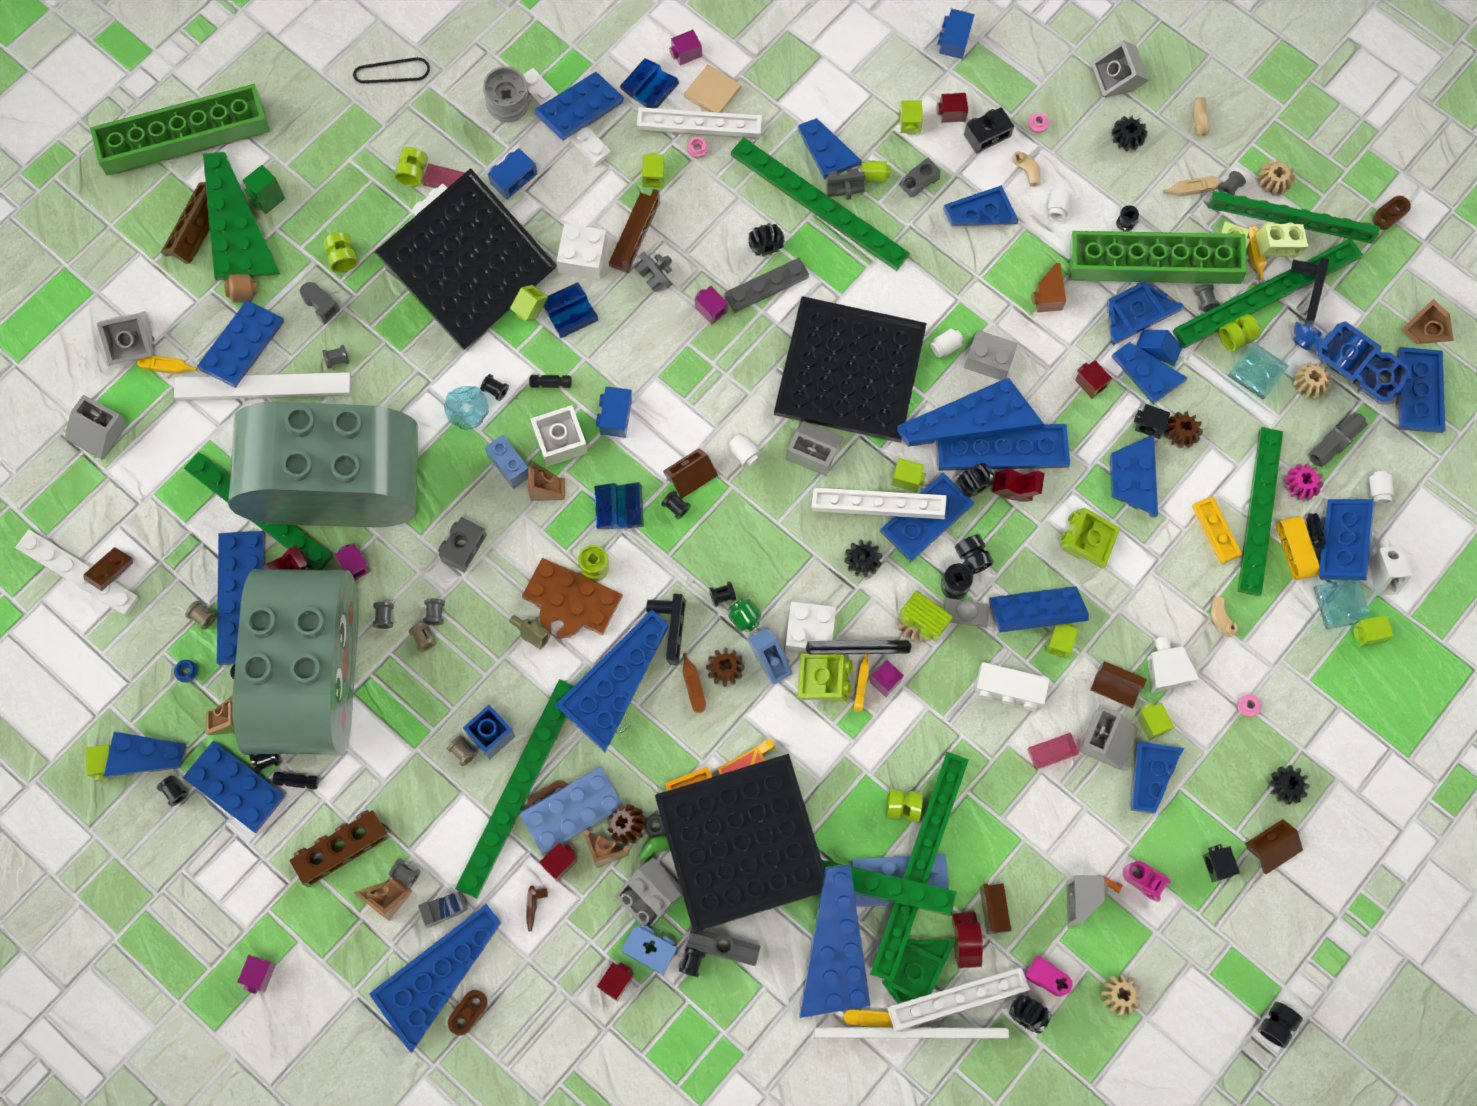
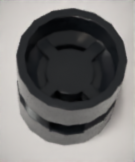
[955,534,994,575]
[940,563,973,600]
[1258,1001,1303,1048]

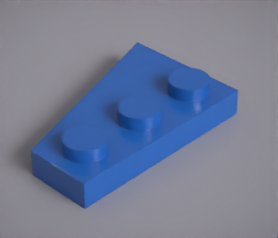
[798,118,862,179]
[943,185,1018,226]
[1112,342,1187,404]
[103,731,185,779]
[1131,741,1184,814]

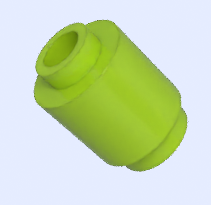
[861,160,891,182]

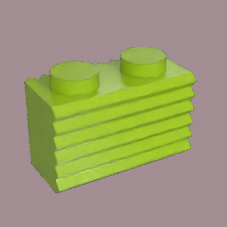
[899,590,954,642]

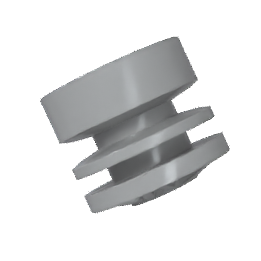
[483,66,529,122]

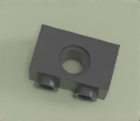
[438,517,487,573]

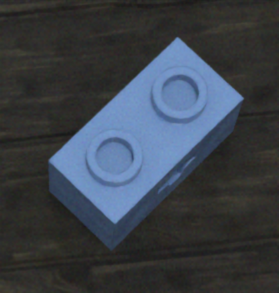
[485,435,528,489]
[621,924,677,976]

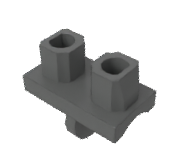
[827,168,865,200]
[635,252,673,292]

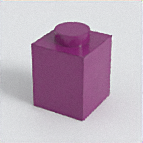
[669,29,702,66]
[695,286,728,325]
[334,543,371,581]
[869,660,904,697]
[237,954,276,994]

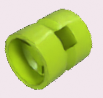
[394,147,428,187]
[323,232,358,273]
[1219,314,1261,352]
[578,545,609,582]
[886,788,923,823]

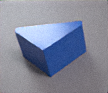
[1136,330,1183,366]

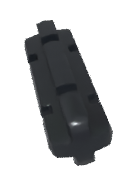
[529,375,572,388]
[1306,513,1326,549]
[272,772,319,790]

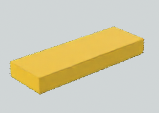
[1192,496,1243,564]

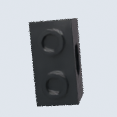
[964,107,1014,154]

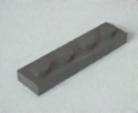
[724,257,809,313]

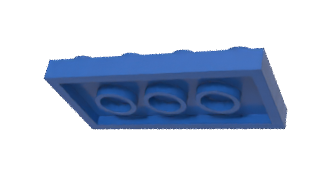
[535,71,624,141]
[197,301,284,388]
[1397,347,1445,433]
[880,473,974,562]
[1319,499,1375,580]
[989,586,1089,633]
[183,741,286,833]

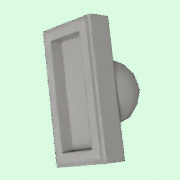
[944,598,990,628]

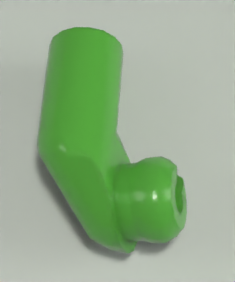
[638,835,669,862]

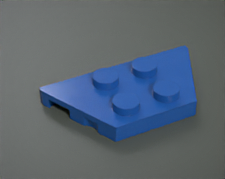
[1107,281,1184,346]
[1110,435,1158,518]

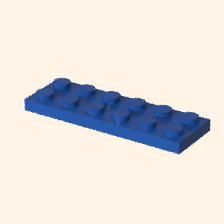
[936,424,1070,471]
[217,531,265,665]

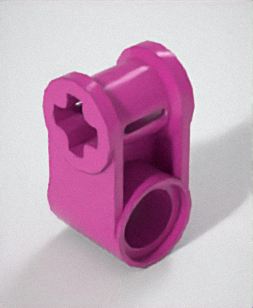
[1123,861,1171,902]
[1025,955,1073,996]

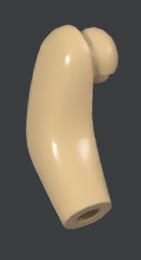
[1193,97,1210,136]
[1013,151,1040,187]
[1210,596,1238,637]

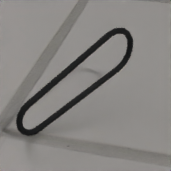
[353,57,430,83]

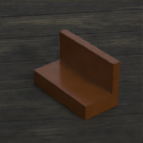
[663,448,718,499]
[1090,661,1147,709]
[1246,819,1303,874]
[979,883,1012,934]

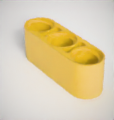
[1276,516,1320,581]

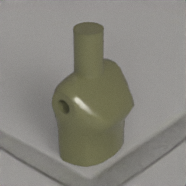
[509,615,550,650]

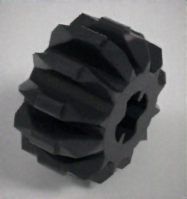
[1111,115,1148,152]
[748,223,785,257]
[956,463,996,497]
[844,539,882,578]
[1268,765,1310,805]
[1009,995,1052,1033]

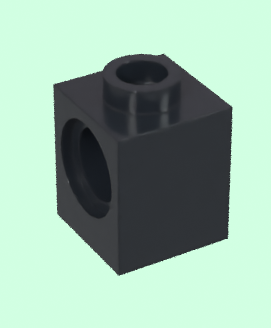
[1134,404,1171,439]
[1203,844,1240,883]

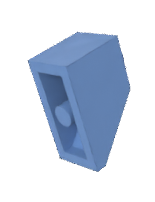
[748,628,792,685]

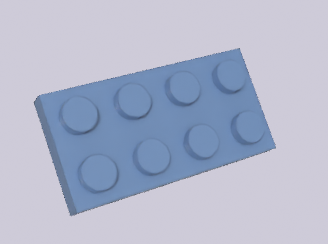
[519,766,623,854]
[852,854,949,907]

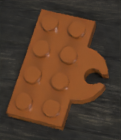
[522,558,623,639]

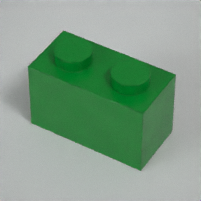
[242,165,285,214]

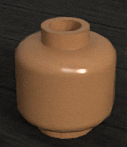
[225,274,257,302]

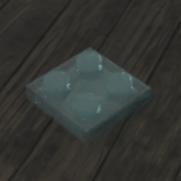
[1228,342,1289,400]
[1313,580,1371,630]

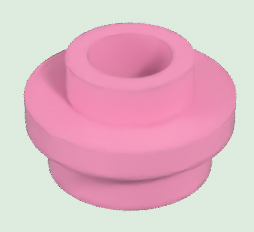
[1028,113,1049,133]
[687,137,708,158]
[1237,694,1261,717]

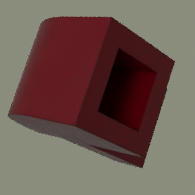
[992,468,1045,502]
[263,545,308,570]
[952,912,983,968]

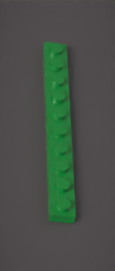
[731,137,910,271]
[1173,238,1363,349]
[455,679,574,899]
[869,752,969,983]

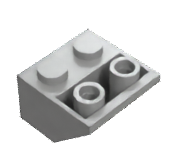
[65,395,128,460]
[786,421,843,476]
[1078,705,1138,770]
[615,858,683,928]

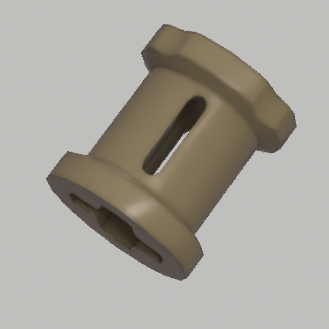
[185,601,217,630]
[409,622,437,652]
[447,735,477,766]

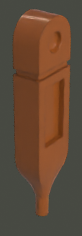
[683,653,706,713]

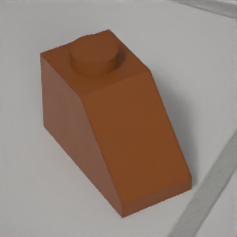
[1032,263,1066,312]

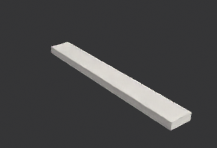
[174,372,351,401]
[814,1027,1009,1039]

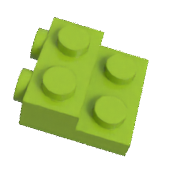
[1060,508,1120,568]
[798,653,853,702]

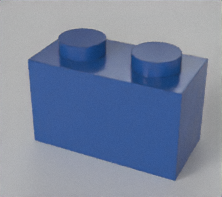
[937,8,975,59]
[488,148,537,200]
[596,386,632,438]

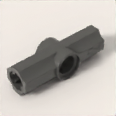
[1308,412,1368,467]
[686,928,761,967]

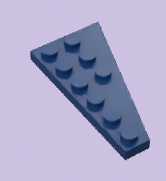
[897,377,1044,447]
[555,610,668,753]
[799,863,871,1018]
[369,904,501,1053]

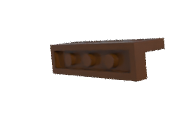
[160,182,210,264]
[609,189,660,274]

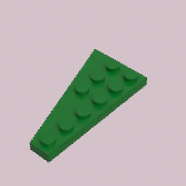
[203,152,280,280]

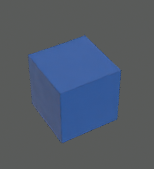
[463,705,516,760]

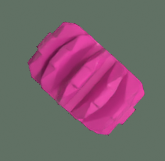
[1284,463,1324,501]

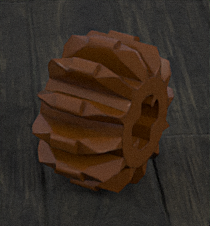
[1165,411,1203,449]
[706,648,745,687]
[607,804,648,845]

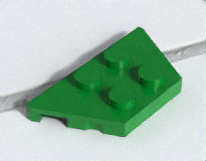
[882,939,955,1004]

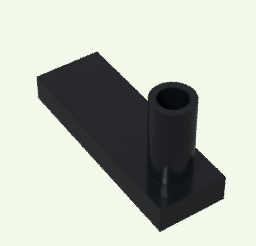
[1290,258,1329,326]
[646,594,686,666]

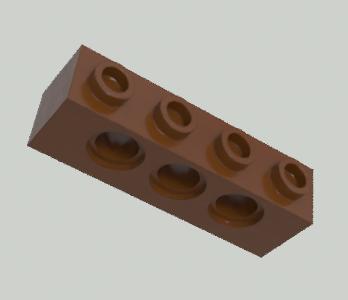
[289,810,390,888]

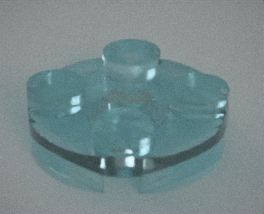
[444,386,489,430]

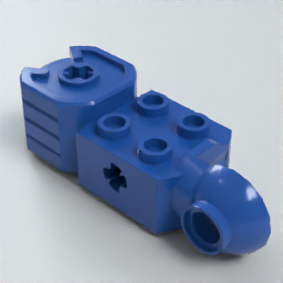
[1292,321,1412,405]

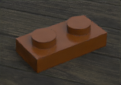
[83,547,133,591]

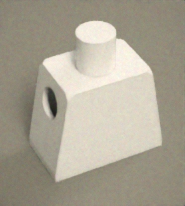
[1370,539,1412,596]
[1148,637,1199,693]

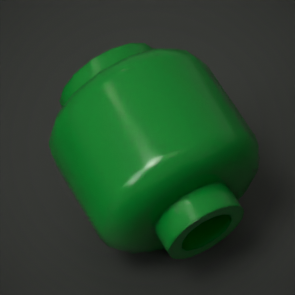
[728,598,761,632]

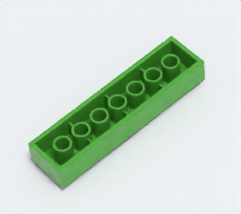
[90,83,270,176]
[1070,231,1247,284]

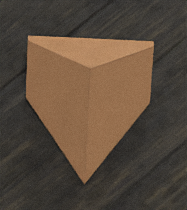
[1402,299,1454,344]
[528,460,565,501]
[206,695,235,735]
[584,830,630,868]
[353,877,412,921]

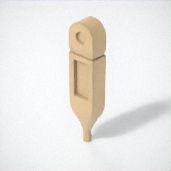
[1163,176,1219,196]

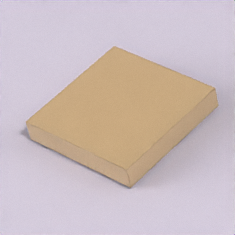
[684,64,741,113]

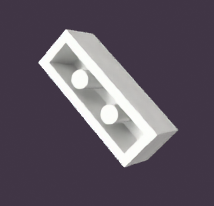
[974,662,1050,711]

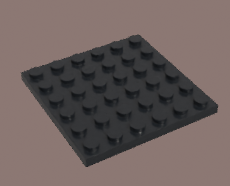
[374,168,557,351]
[774,296,927,443]
[655,753,825,933]

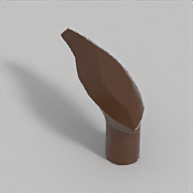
[526,885,548,932]

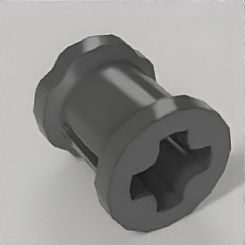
[1218,171,1246,195]
[1195,284,1220,312]
[322,345,349,369]
[423,598,445,626]
[373,602,394,629]
[389,858,421,889]

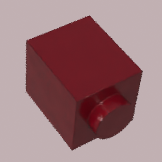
[936,92,969,123]
[1075,360,1112,399]
[539,842,577,882]
[596,962,634,1002]

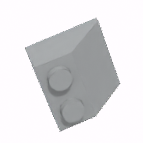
[1091,40,1149,98]
[97,311,153,365]
[964,330,1018,381]
[1066,875,1108,929]

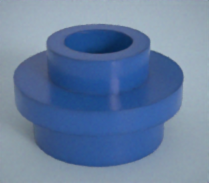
[174,660,198,683]

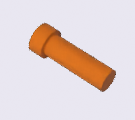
[1098,874,1123,893]

